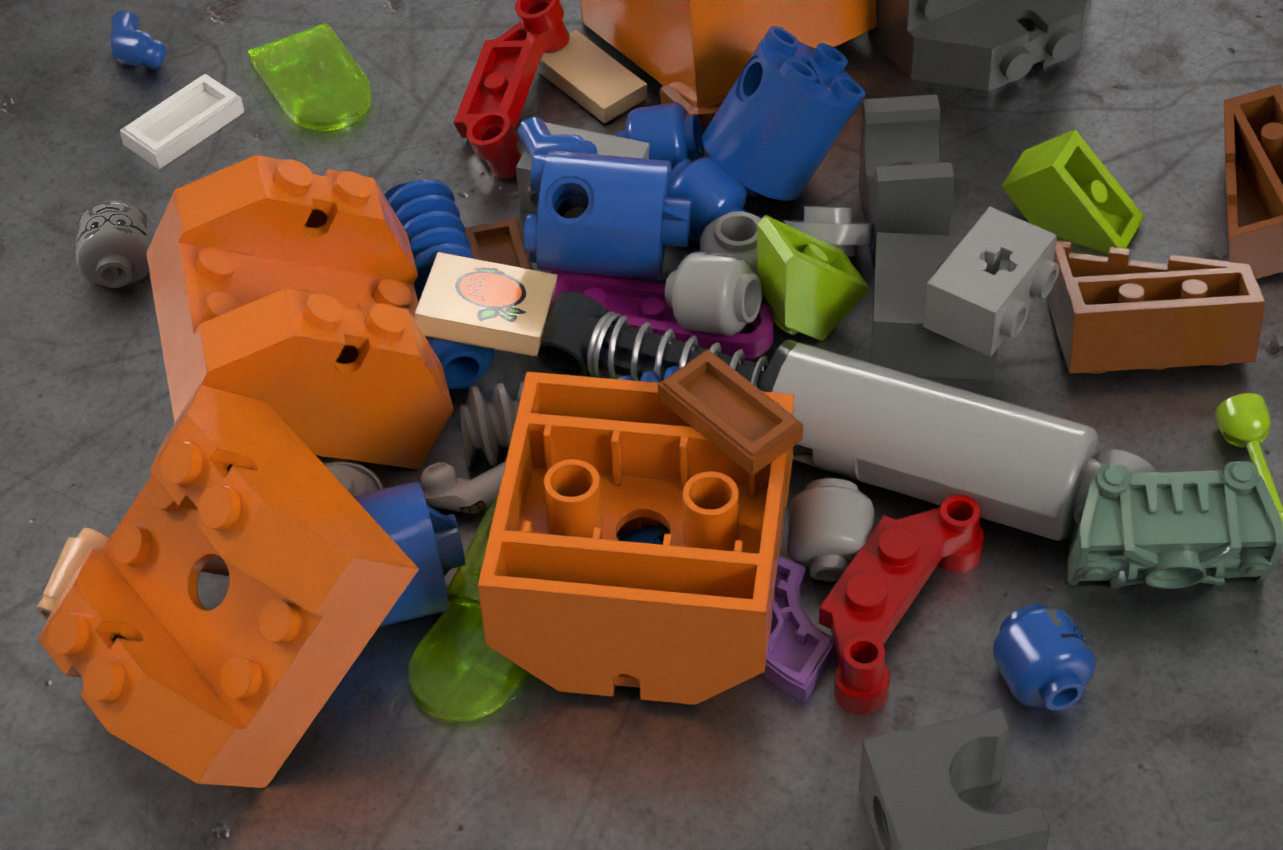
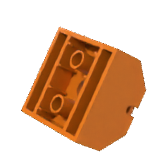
[146,155,454,469]
[478,372,795,705]
[38,385,419,788]

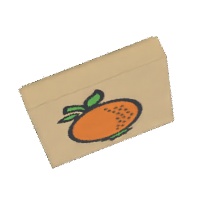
[414,252,558,357]

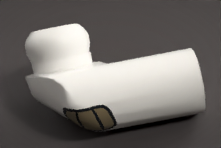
[420,462,506,514]

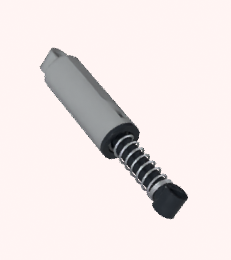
[534,291,1157,541]

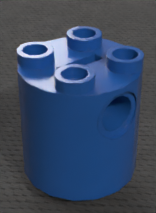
[702,26,866,201]
[524,150,692,281]
[353,481,466,627]

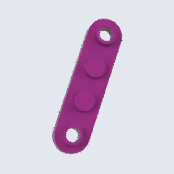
[550,271,774,360]

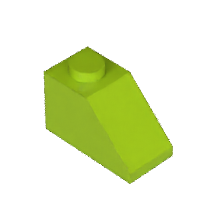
[1001,129,1145,255]
[757,215,870,341]

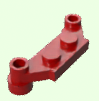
[453,0,570,179]
[819,495,984,715]

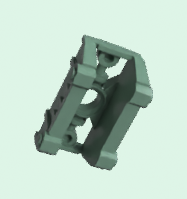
[1066,461,1283,589]

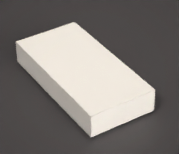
[120,74,244,170]

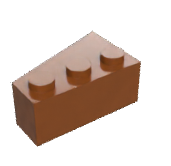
[1224,84,1283,279]
[1047,240,1265,374]

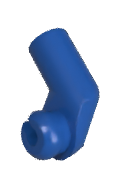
[110,11,166,69]
[518,117,598,159]

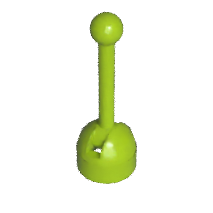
[1214,393,1283,524]

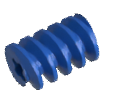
[384,179,475,303]

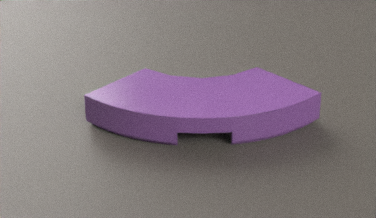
[761,556,836,703]

